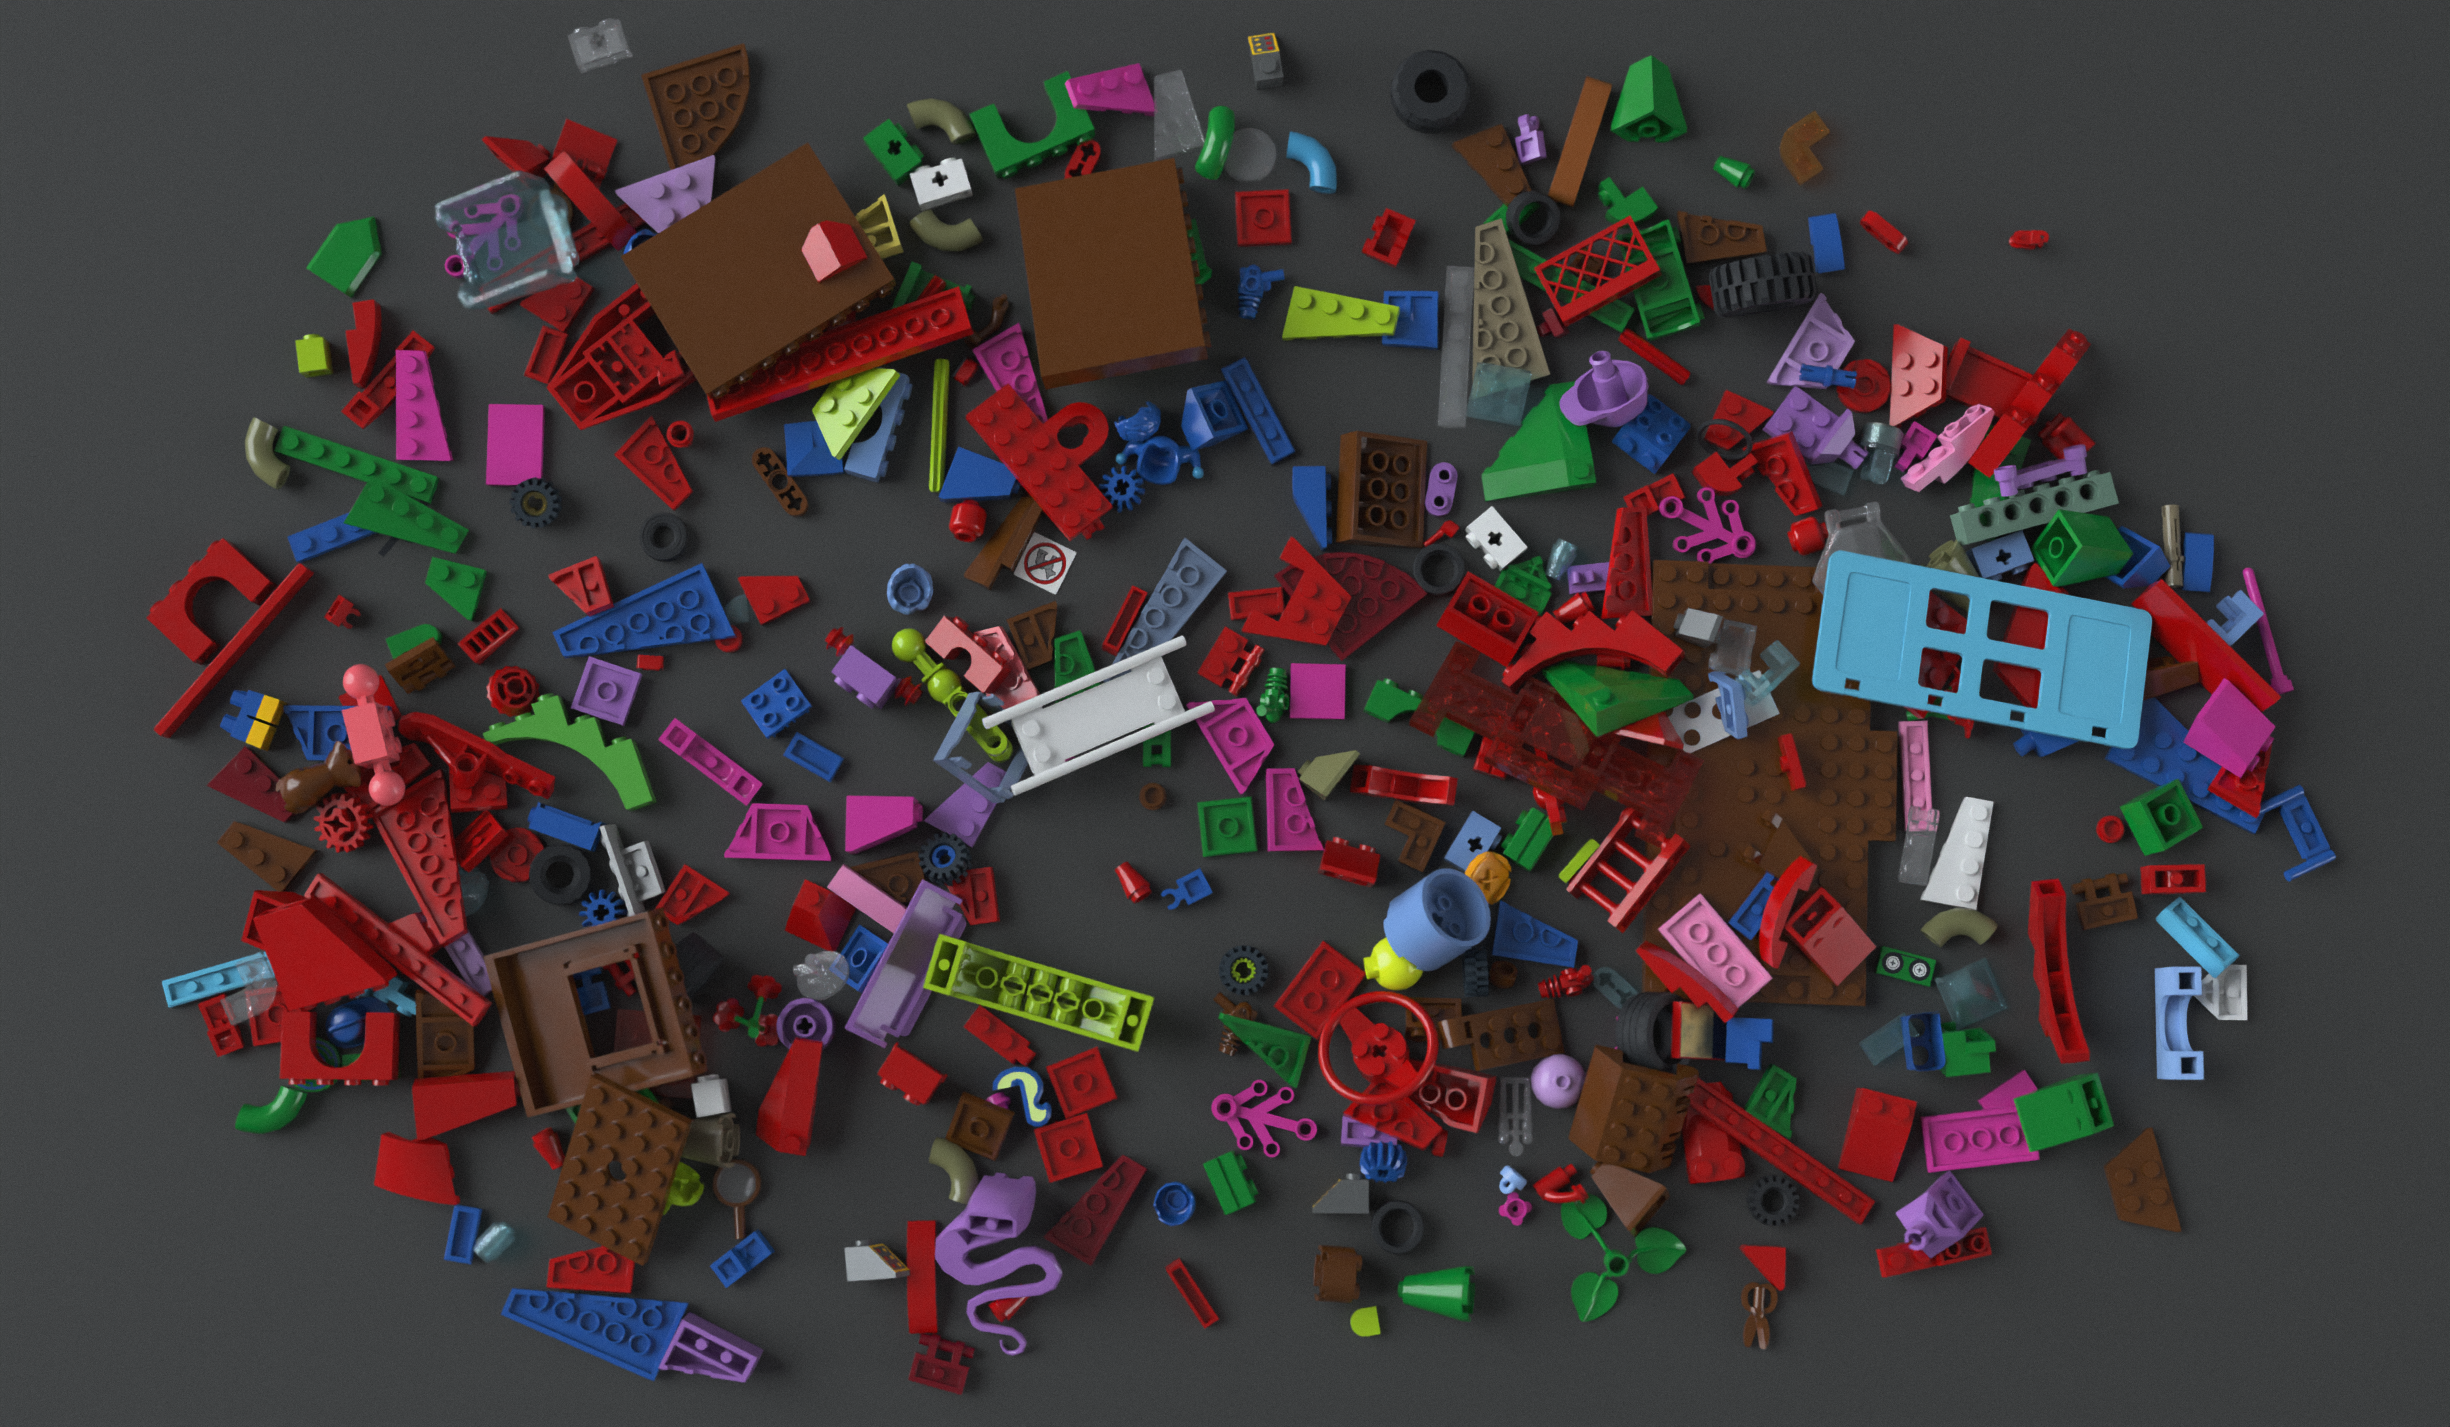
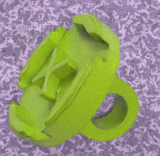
[663,1162,704,1215]

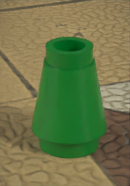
[1713,155,1756,189]

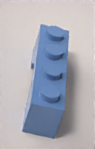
[844,367,912,483]

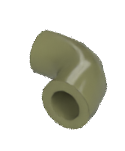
[906,98,977,145]
[909,209,984,251]
[245,417,290,490]
[1920,908,1998,948]
[929,1137,979,1204]

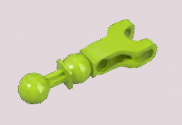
[892,628,1013,763]

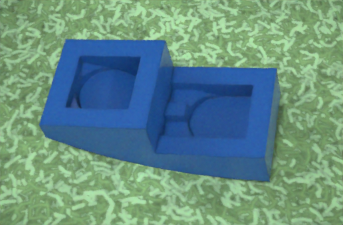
[1808,213,1845,273]
[2180,532,2214,592]
[710,1229,775,1288]

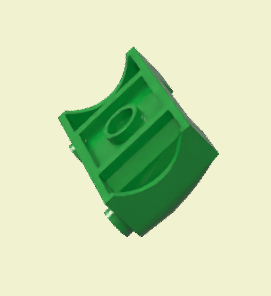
[1617,219,1704,342]

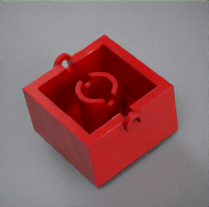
[877,1042,948,1106]

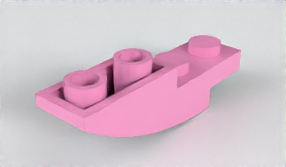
[1900,404,1995,492]

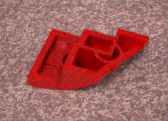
[374,1132,460,1205]

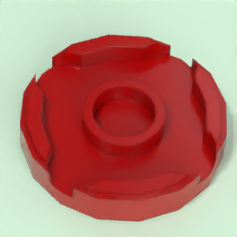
[1836,359,1891,413]
[489,828,545,883]

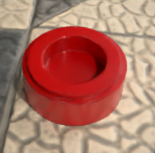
[715,625,743,653]
[1431,1129,1448,1157]

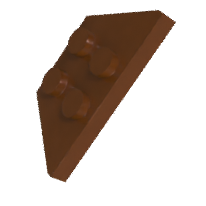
[415,990,475,1079]
[2103,1127,2182,1232]

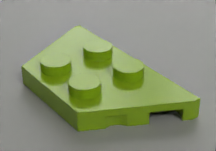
[812,368,900,461]

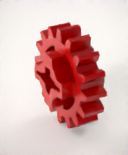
[314,792,373,853]

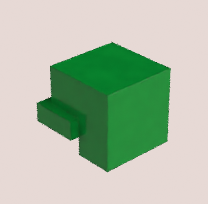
[1939,1021,1996,1077]

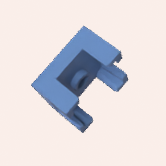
[2206,590,2264,646]

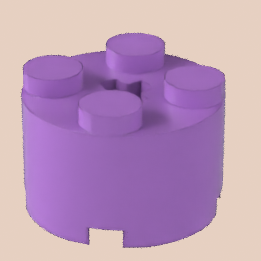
[777,998,836,1050]

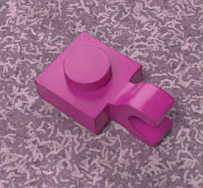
[1894,421,1938,472]

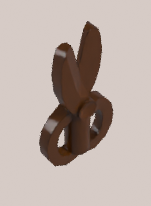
[1741,1282,1778,1349]

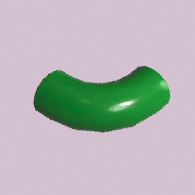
[1195,106,1235,180]
[235,1085,308,1134]

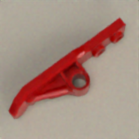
[398,712,555,799]

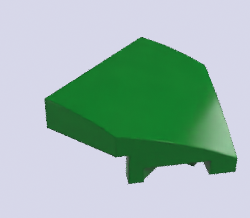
[1494,556,1552,617]

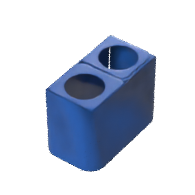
[1900,1011,1945,1071]

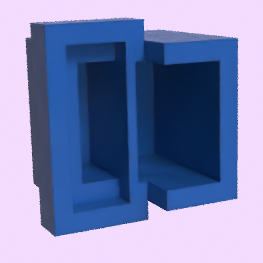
[1726,1018,1774,1070]

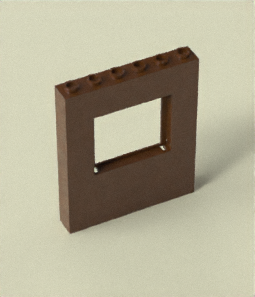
[483,907,708,1117]

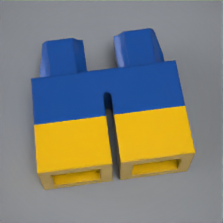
[220,690,287,751]

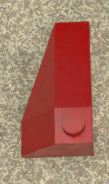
[756,1037,823,1156]

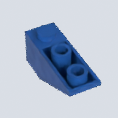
[1292,466,1332,551]

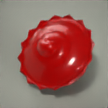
[486,666,540,717]

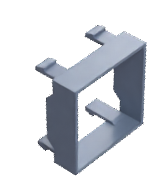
[933,692,1028,803]

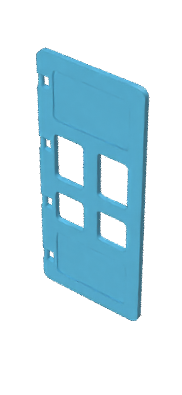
[1812,550,2152,749]

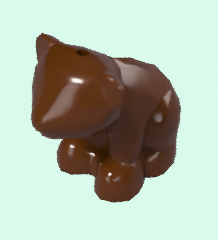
[276,741,361,814]

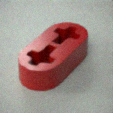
[1065,140,1101,179]
[1860,210,1908,254]

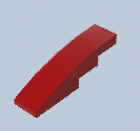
[1635,940,1739,1023]

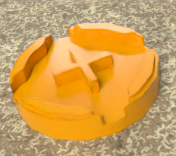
[1465,852,1511,905]

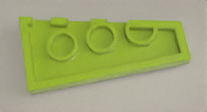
[1282,286,1400,340]

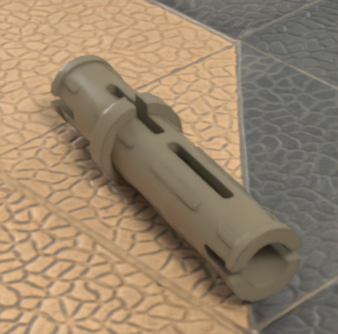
[2161,505,2184,588]

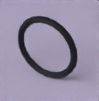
[1697,419,1753,460]

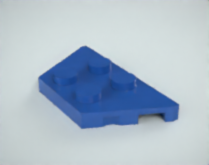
[283,705,392,761]

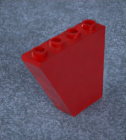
[1993,563,2069,708]
[253,896,397,1012]

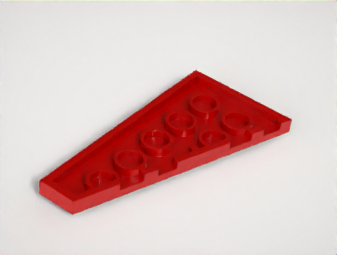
[369,769,468,947]

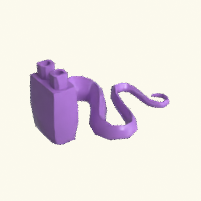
[935,1173,1063,1356]

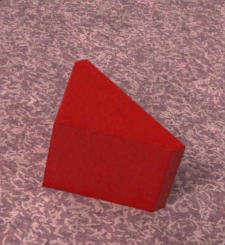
[1739,1244,1786,1291]

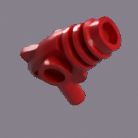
[1538,965,1594,999]

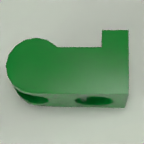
[386,624,443,659]

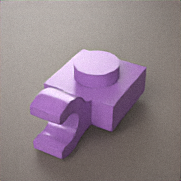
[1515,114,1546,165]

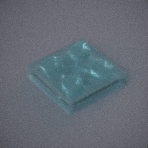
[1466,362,1532,426]

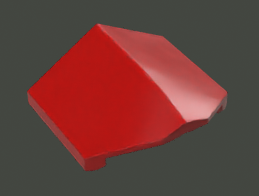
[801,220,867,283]

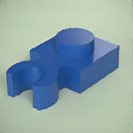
[1161,868,1213,910]

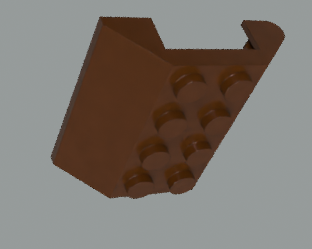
[1568,1044,1699,1173]

